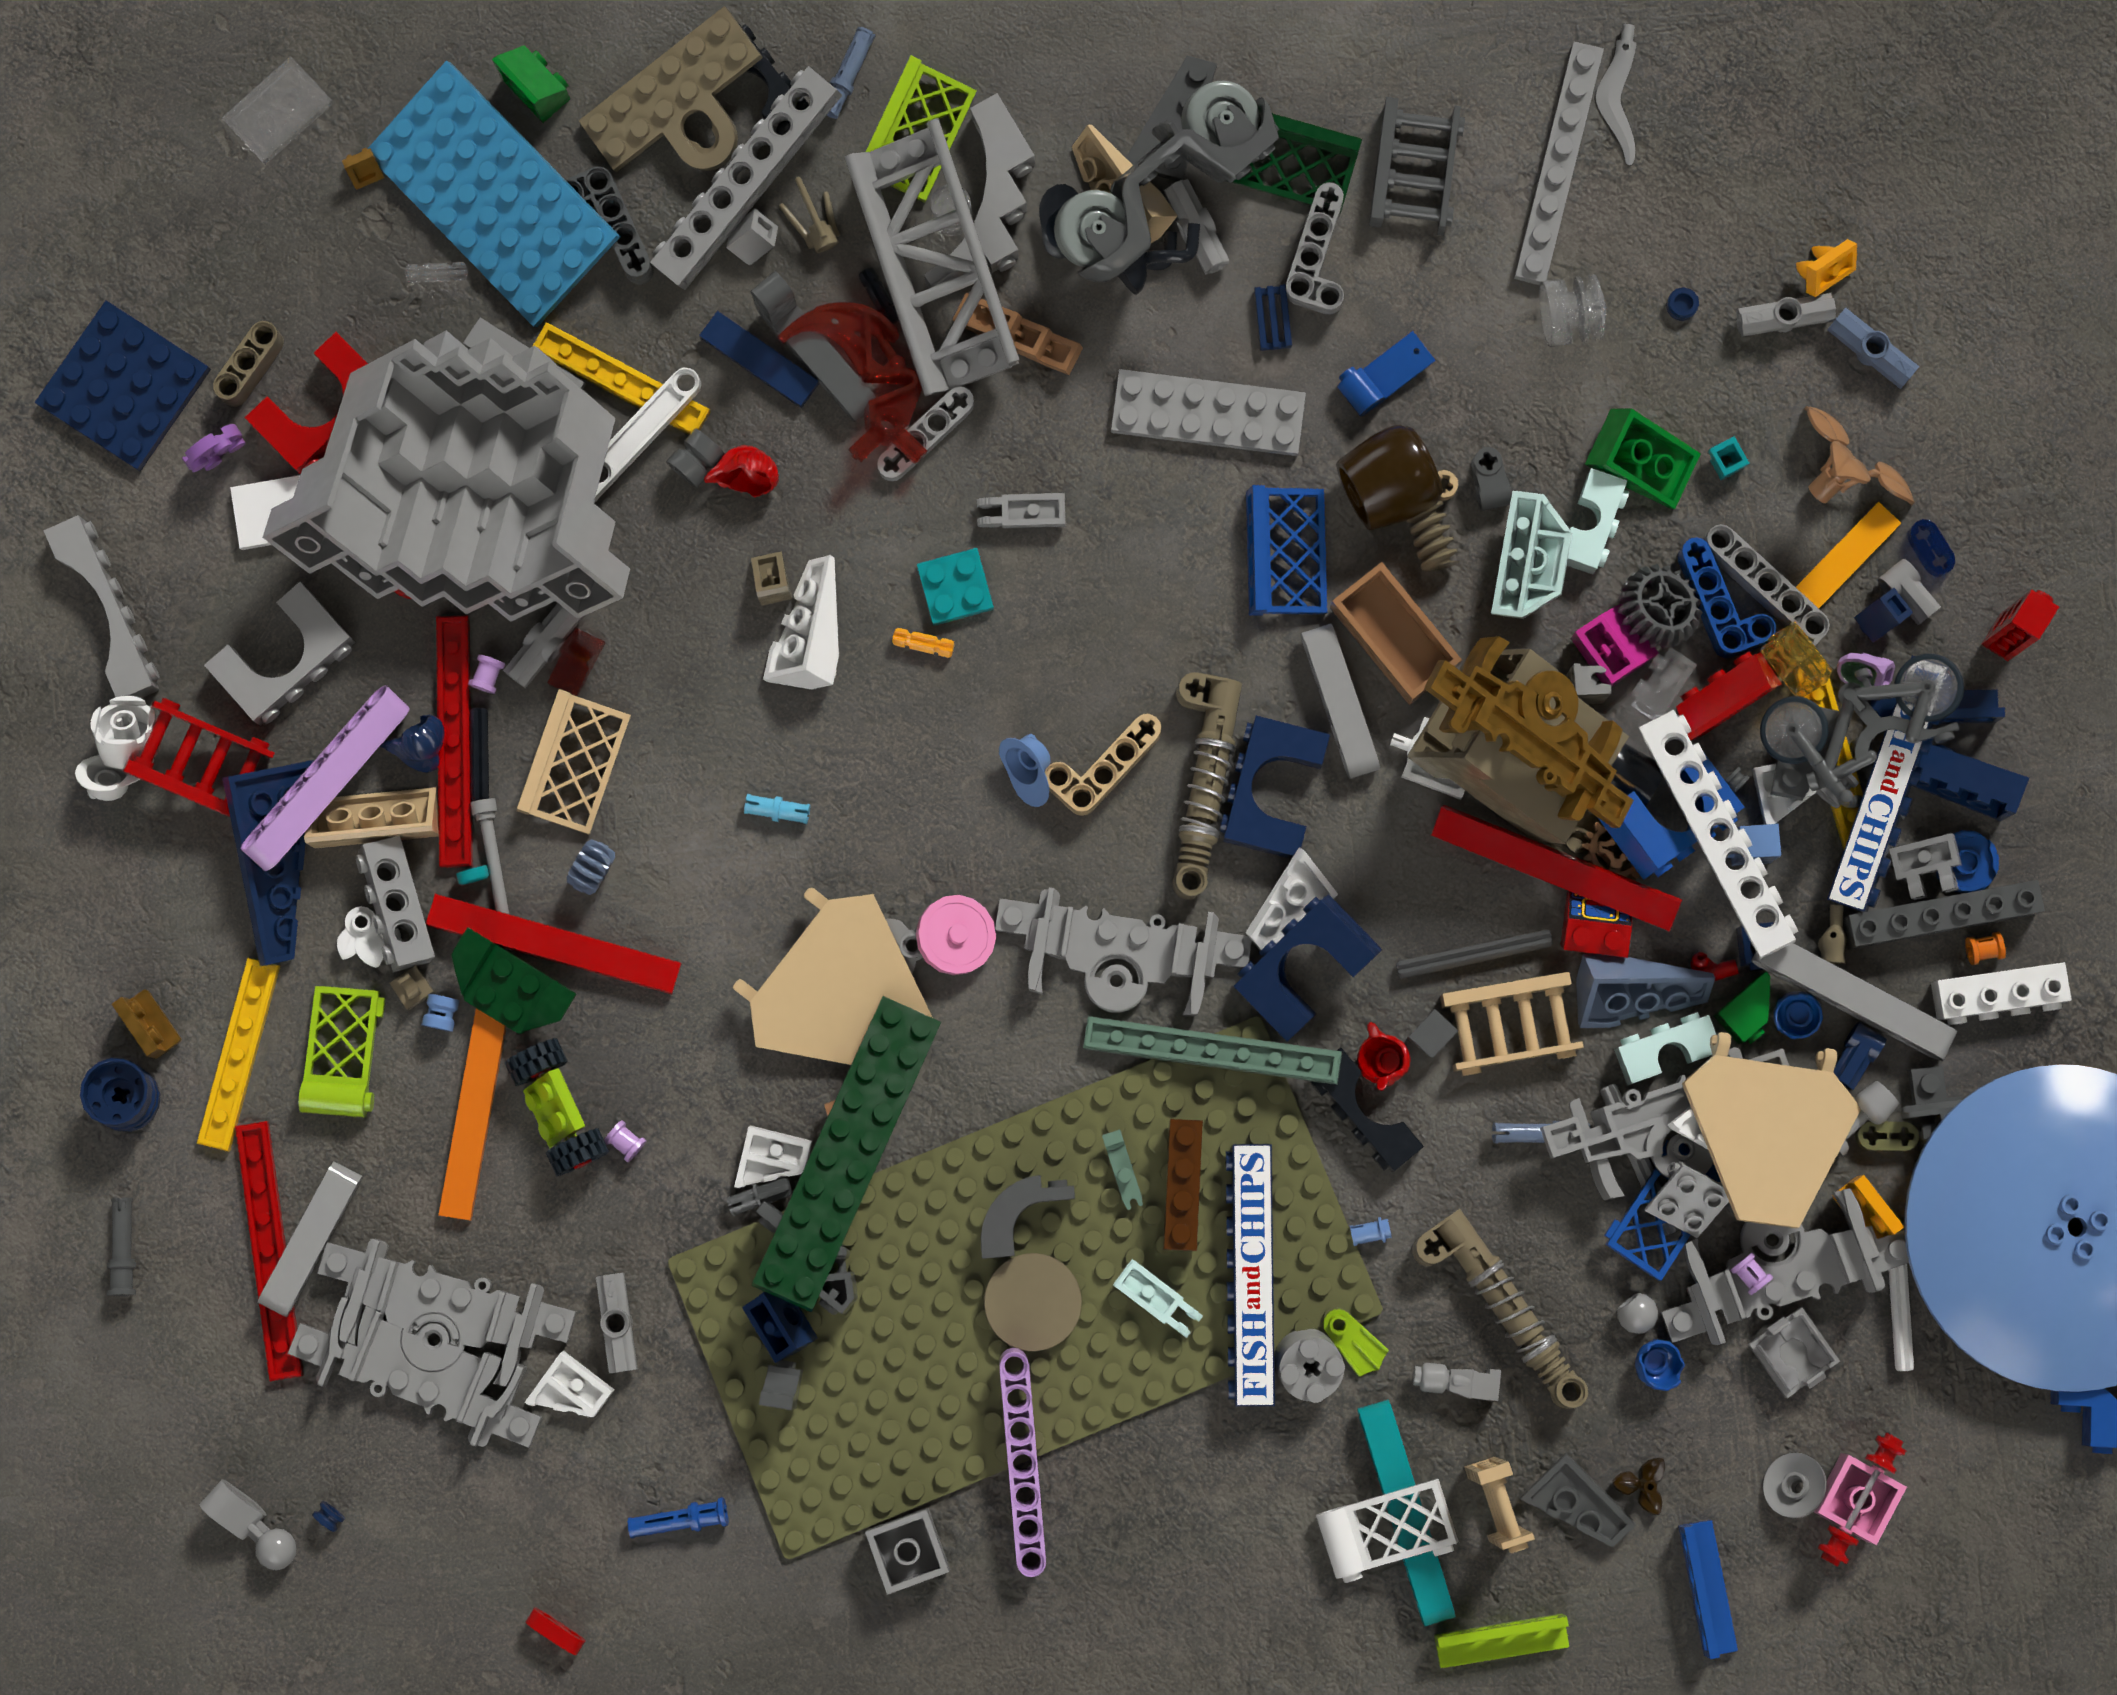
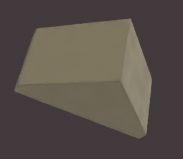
[751,551,792,606]

